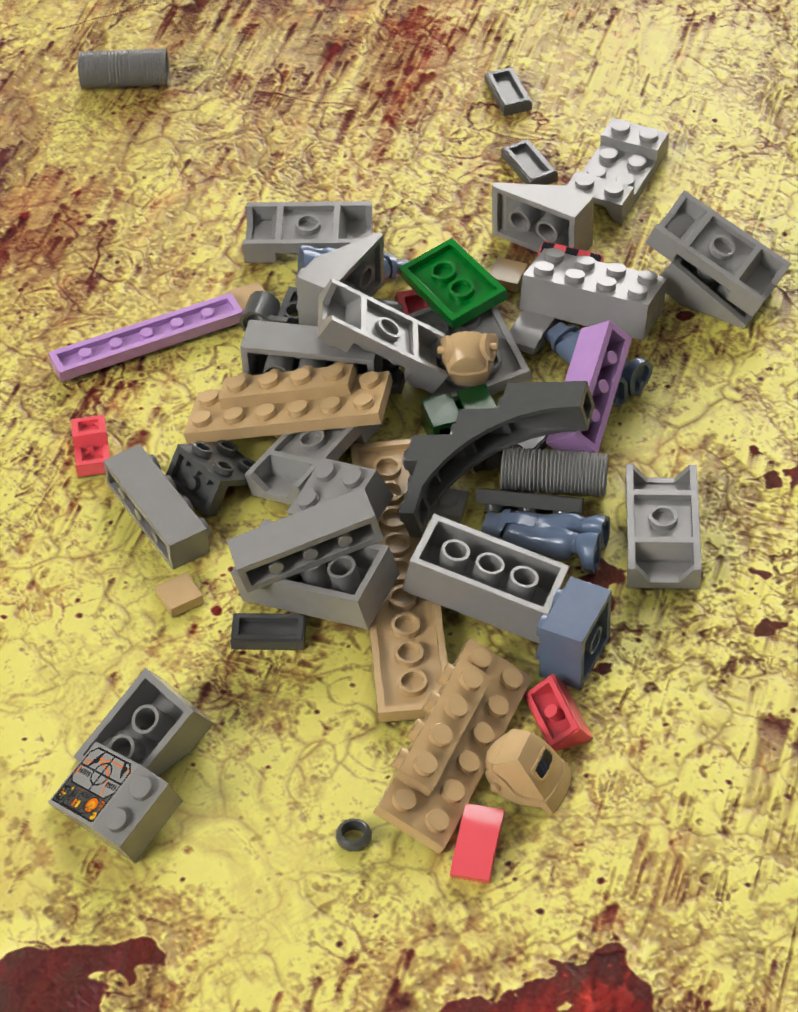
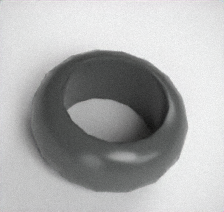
[335,818,372,852]

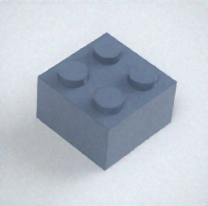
[536,576,612,690]

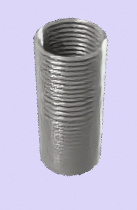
[78,48,170,89]
[500,446,608,497]

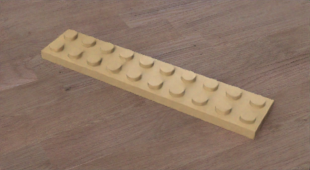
[350,439,448,722]

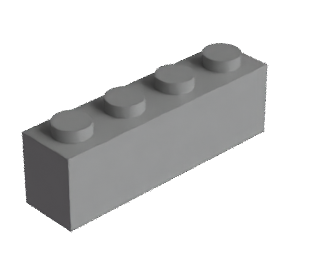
[103,444,211,570]
[227,487,384,593]

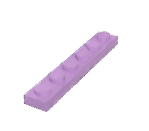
[48,293,243,382]

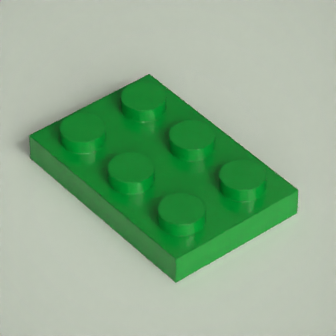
[399,238,508,330]

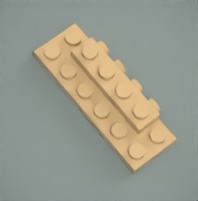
[183,361,393,444]
[373,638,533,854]

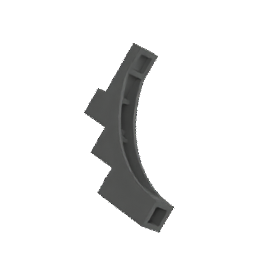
[399,381,595,537]

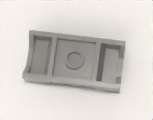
[567,118,669,224]
[645,190,791,317]
[243,201,373,263]
[318,278,448,394]
[244,421,384,505]
[625,464,702,589]

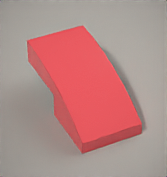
[71,415,110,477]
[450,803,505,884]

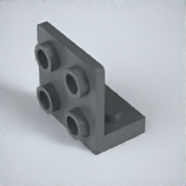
[165,440,256,517]

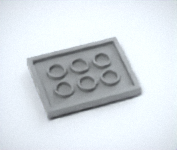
[408,306,532,397]

